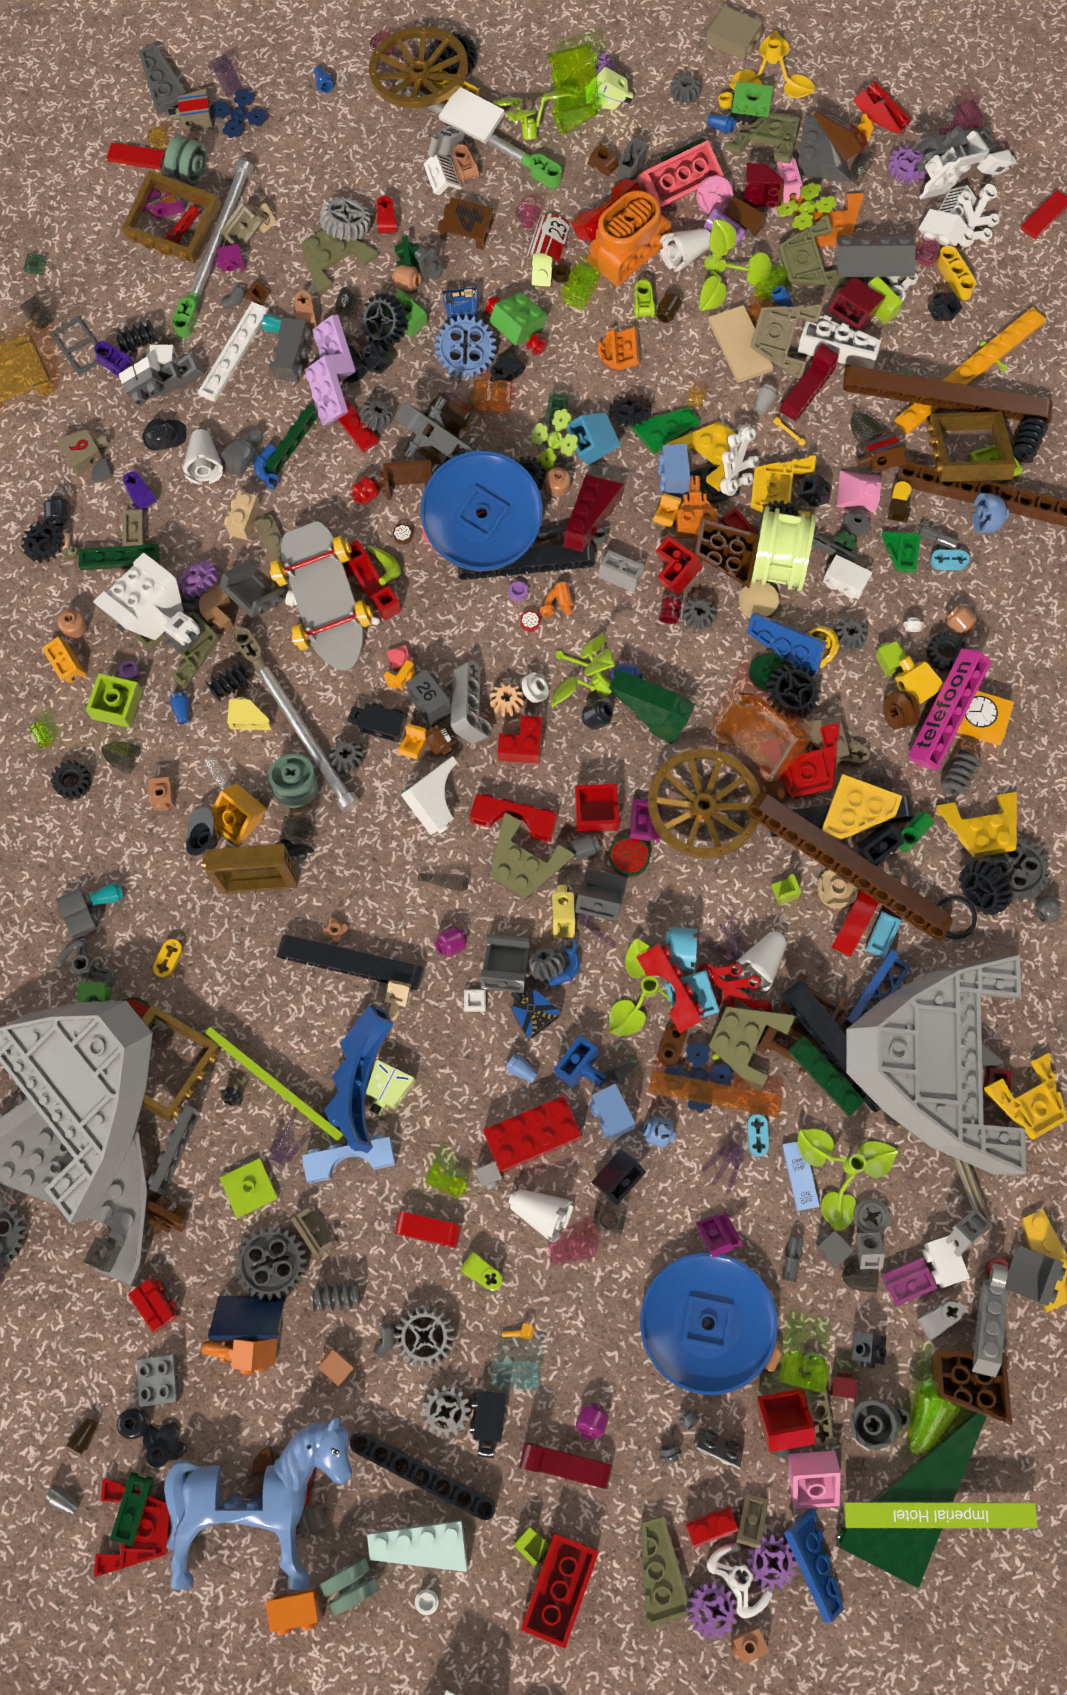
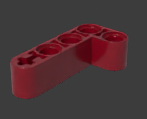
[779,343,840,422]
[519,1442,613,1489]

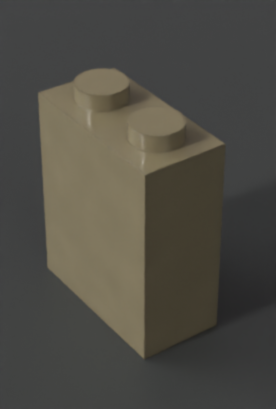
[706,5,763,61]

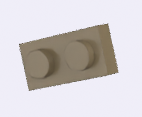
[122,509,144,546]
[736,1494,769,1549]

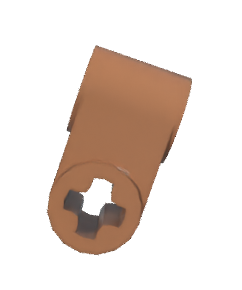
[452,144,479,184]
[294,291,317,329]

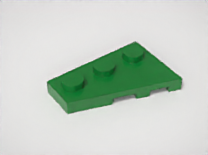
[630,407,700,455]

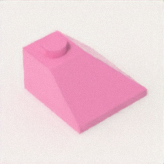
[836,470,881,511]

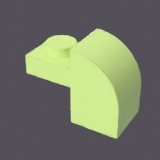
[532,253,553,287]

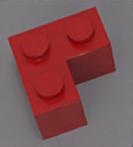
[656,536,703,597]
[497,715,542,764]

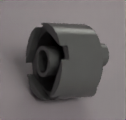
[850,1399,902,1450]

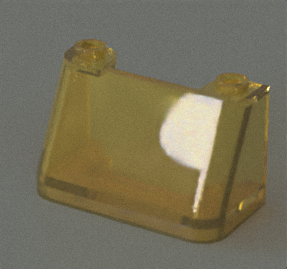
[0,335,56,403]

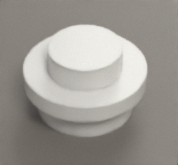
[903,618,924,632]
[415,1589,439,1615]

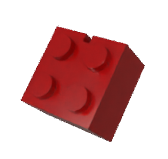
[575,783,619,833]
[757,1388,815,1453]

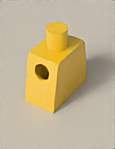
[895,656,944,705]

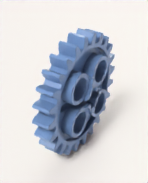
[434,315,497,379]

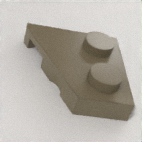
[800,716,850,759]

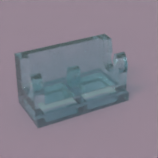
[492,1361,539,1389]

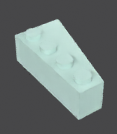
[367,1519,468,1572]

